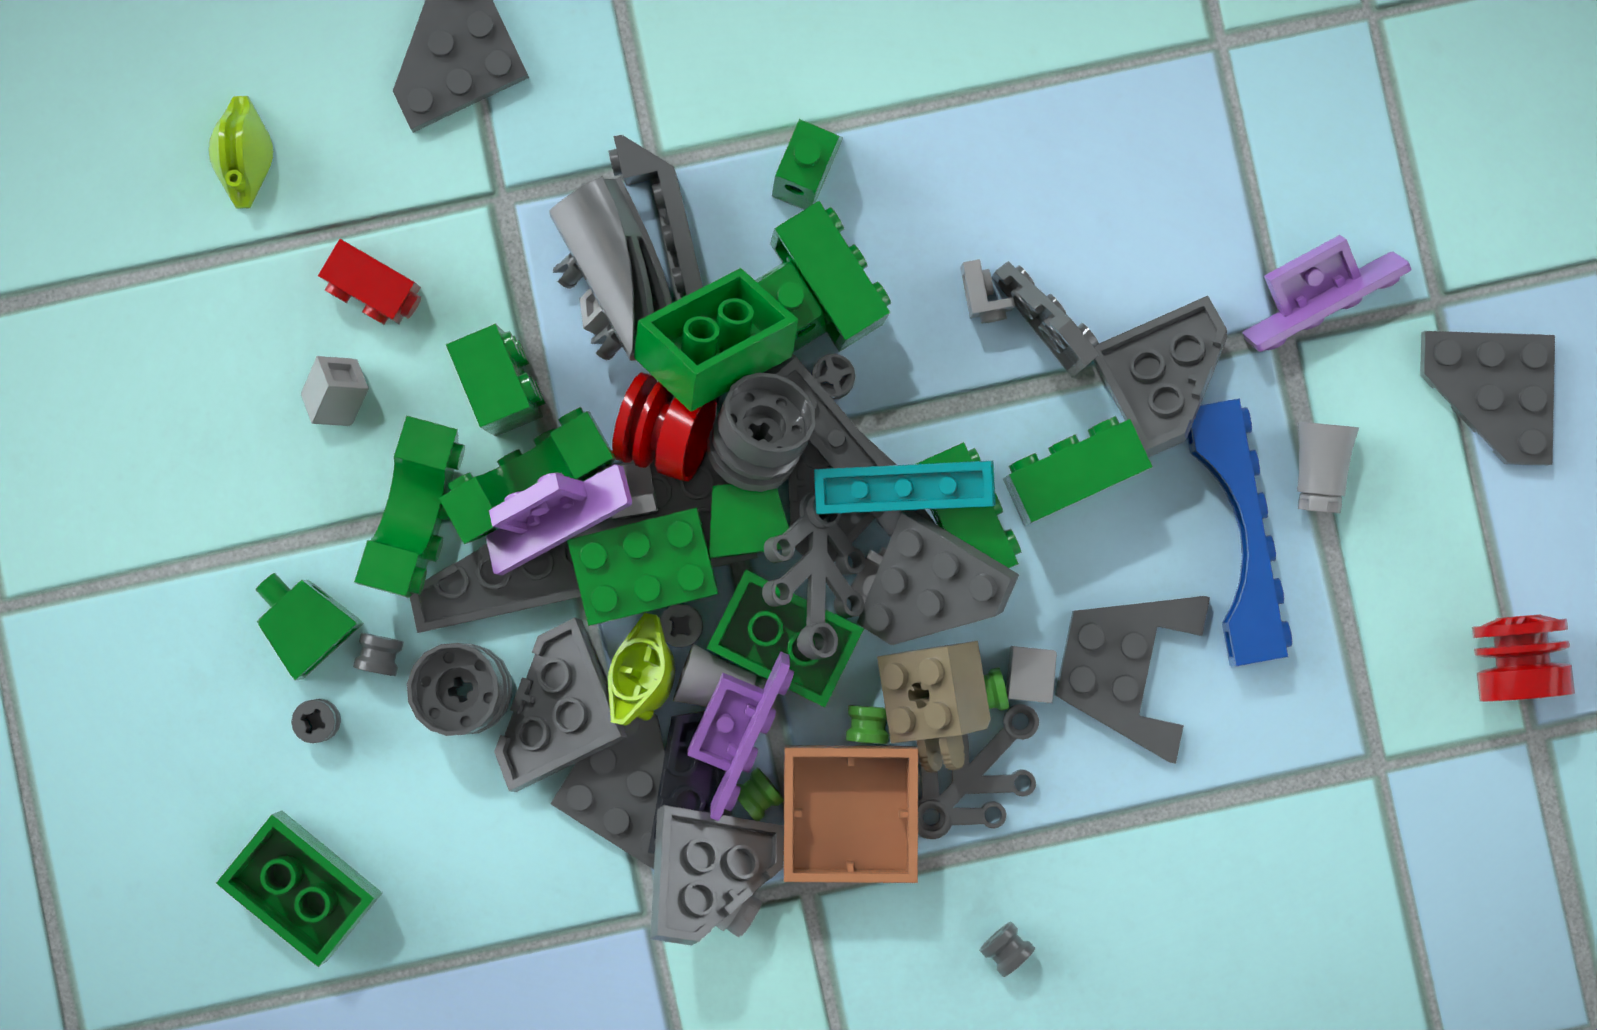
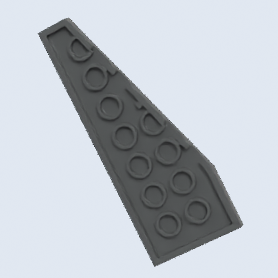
[410,451,758,633]

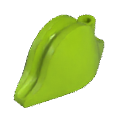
[208,96,273,209]
[608,613,675,726]

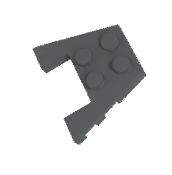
[1055,596,1210,764]

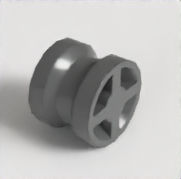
[812,354,855,400]
[660,604,703,647]
[353,633,404,676]
[291,699,341,744]
[979,921,1035,977]

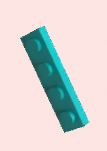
[814,460,996,514]

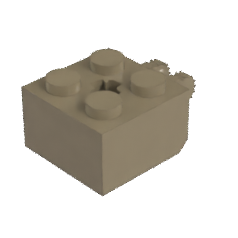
[877,641,991,773]

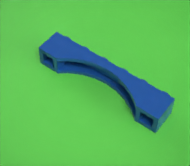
[1187,398,1292,666]

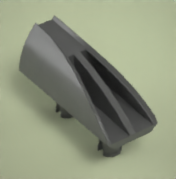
[549,176,672,361]

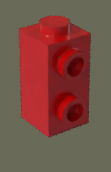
[318,239,421,325]

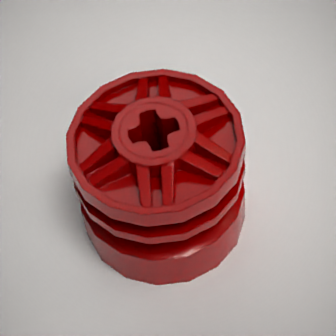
[612,372,717,482]
[1472,614,1575,702]

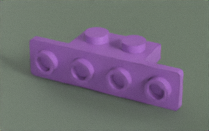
[1242,235,1412,352]
[486,464,632,575]
[687,652,794,821]

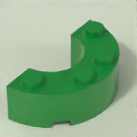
[439,407,616,544]
[354,415,465,598]

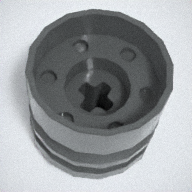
[707,373,816,492]
[407,643,513,736]

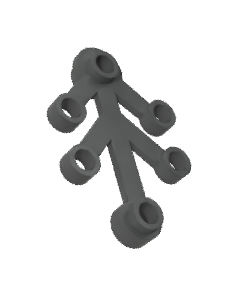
[762,490,865,660]
[918,704,1039,839]

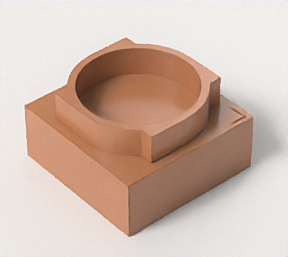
[784,745,918,883]

